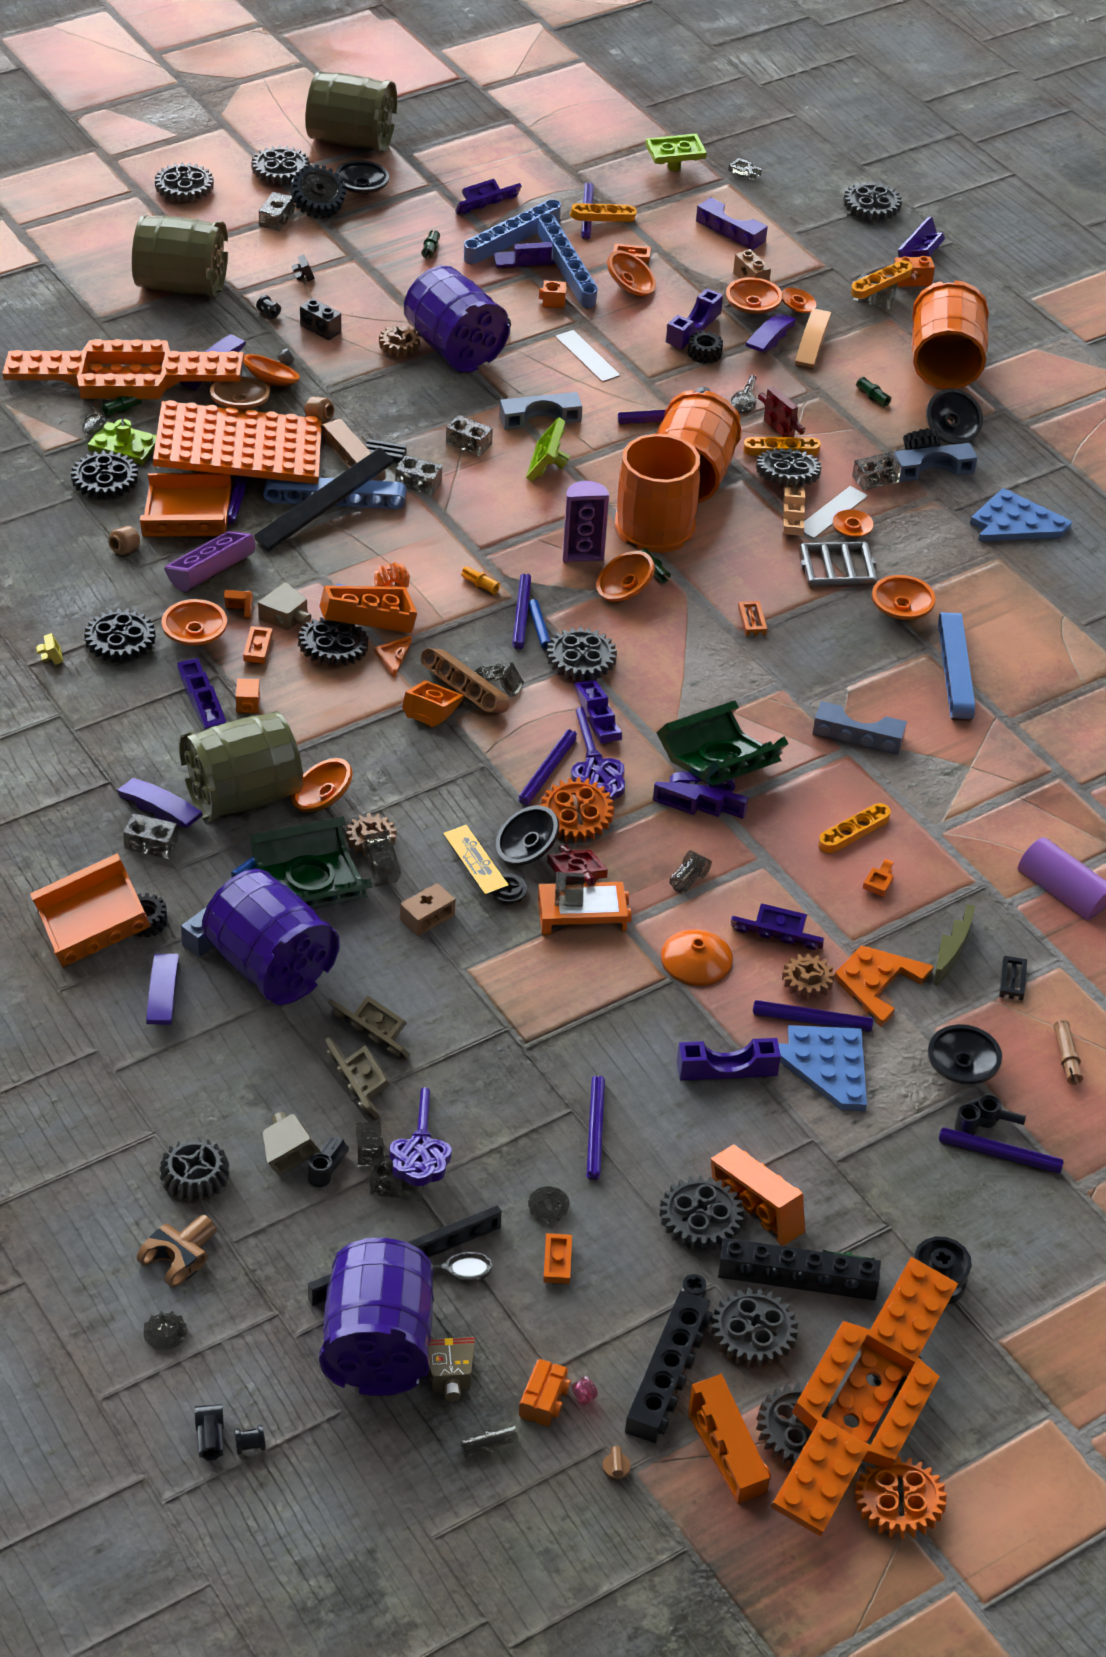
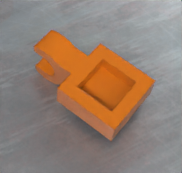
[862,859,894,897]

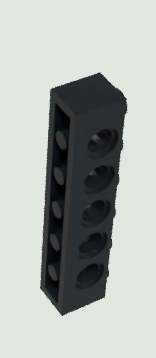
[718,1238,881,1301]
[625,1290,713,1443]

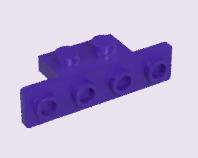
[455,179,522,214]
[898,217,945,258]
[494,242,556,268]
[731,903,824,950]

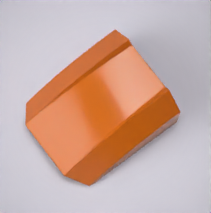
[402,680,464,728]

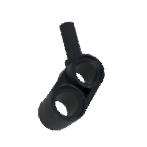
[955,1095,1026,1135]

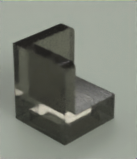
[554,872,585,907]

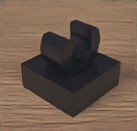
[292,255,315,282]

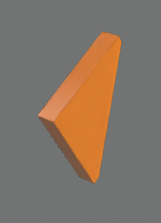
[375,636,412,677]

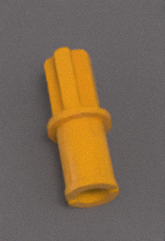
[461,567,501,595]

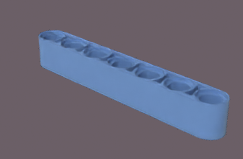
[463,199,561,264]
[538,213,598,308]
[264,478,406,509]
[938,612,975,719]

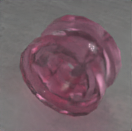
[572,1376,598,1405]

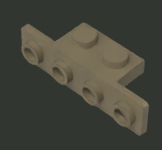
[328,995,410,1059]
[325,1037,391,1119]

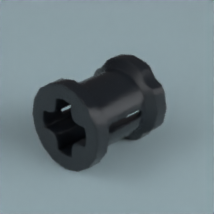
[256,295,281,319]
[234,1425,266,1454]

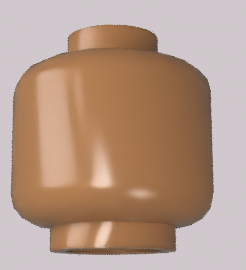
[304,396,335,423]
[109,526,140,556]

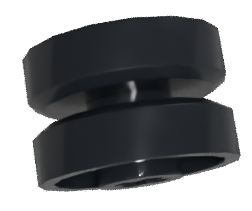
[913,1236,972,1305]

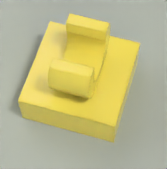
[36,633,63,665]

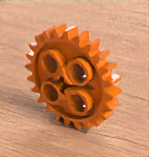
[540,777,614,843]
[854,1456,947,1539]

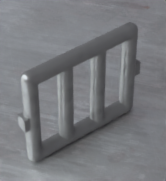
[799,541,878,586]

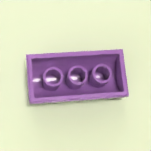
[562,481,609,562]
[164,531,255,592]
[1017,837,1106,921]

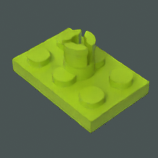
[645,133,707,171]
[526,417,570,482]
[88,419,157,466]

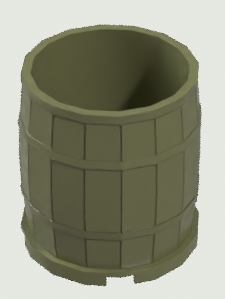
[305,71,397,152]
[132,215,228,298]
[179,711,303,822]

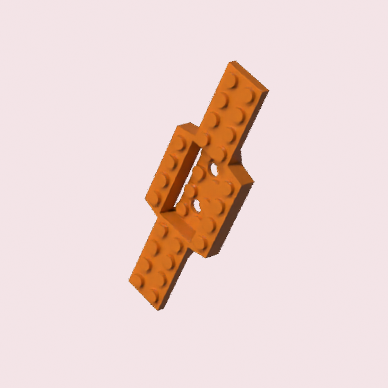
[2,339,244,399]
[771,1257,958,1537]

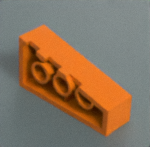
[319,586,417,633]
[710,1144,805,1246]
[688,1373,771,1504]

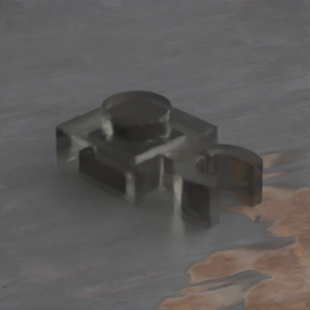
[728,157,762,180]

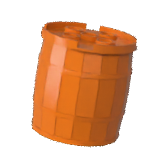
[912,280,989,389]
[656,390,742,503]
[614,434,700,553]

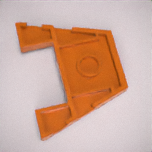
[834,945,934,1027]

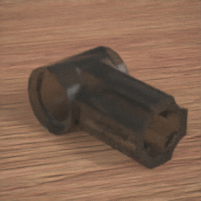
[669,850,712,893]

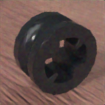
[682,1274,706,1298]

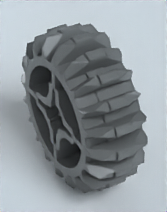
[159,1137,230,1203]

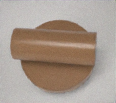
[602,1446,631,1479]

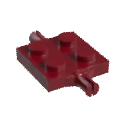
[758,386,806,437]
[547,844,608,887]

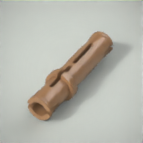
[1054,1020,1083,1085]

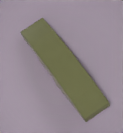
[933,904,975,986]

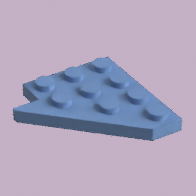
[970,488,1072,541]
[778,1025,867,1111]

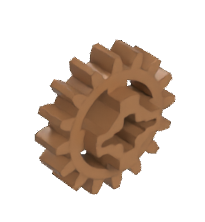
[379,324,420,357]
[346,813,397,857]
[782,953,835,1000]

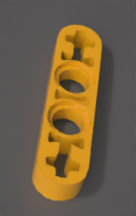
[570,203,637,222]
[851,260,912,299]
[743,437,821,456]
[818,803,891,853]

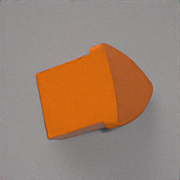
[224,590,253,618]

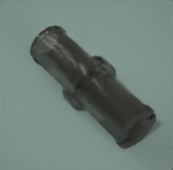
[460,1425,519,1457]

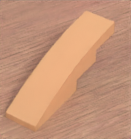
[795,309,831,369]
[783,484,805,535]

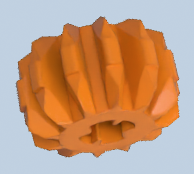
[374,561,410,588]

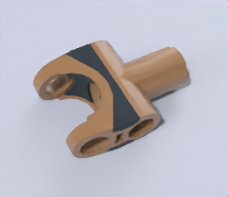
[137,1215,217,1287]

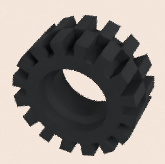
[688,331,723,364]
[903,428,941,450]
[133,893,168,937]

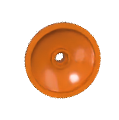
[607,250,656,296]
[726,277,782,314]
[243,354,300,387]
[596,551,655,602]
[872,575,936,620]
[162,599,227,646]
[291,758,353,812]
[661,929,733,986]

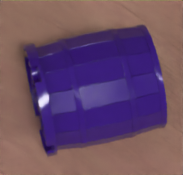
[404,265,510,372]
[202,869,340,1005]
[319,1238,434,1396]

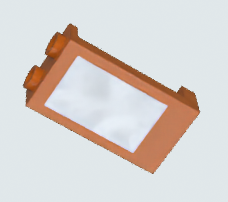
[538,882,632,935]

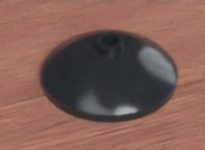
[335,160,389,194]
[926,389,983,444]
[496,805,560,865]
[928,1024,1002,1084]

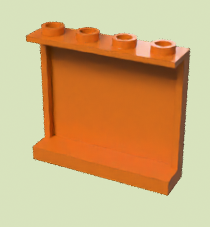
[140,473,232,537]
[30,853,151,968]

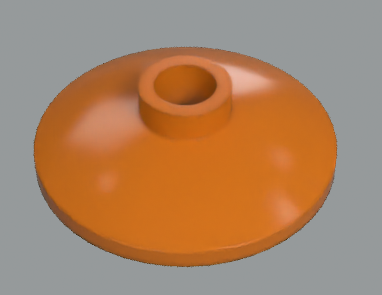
[782,287,816,313]
[832,509,874,537]

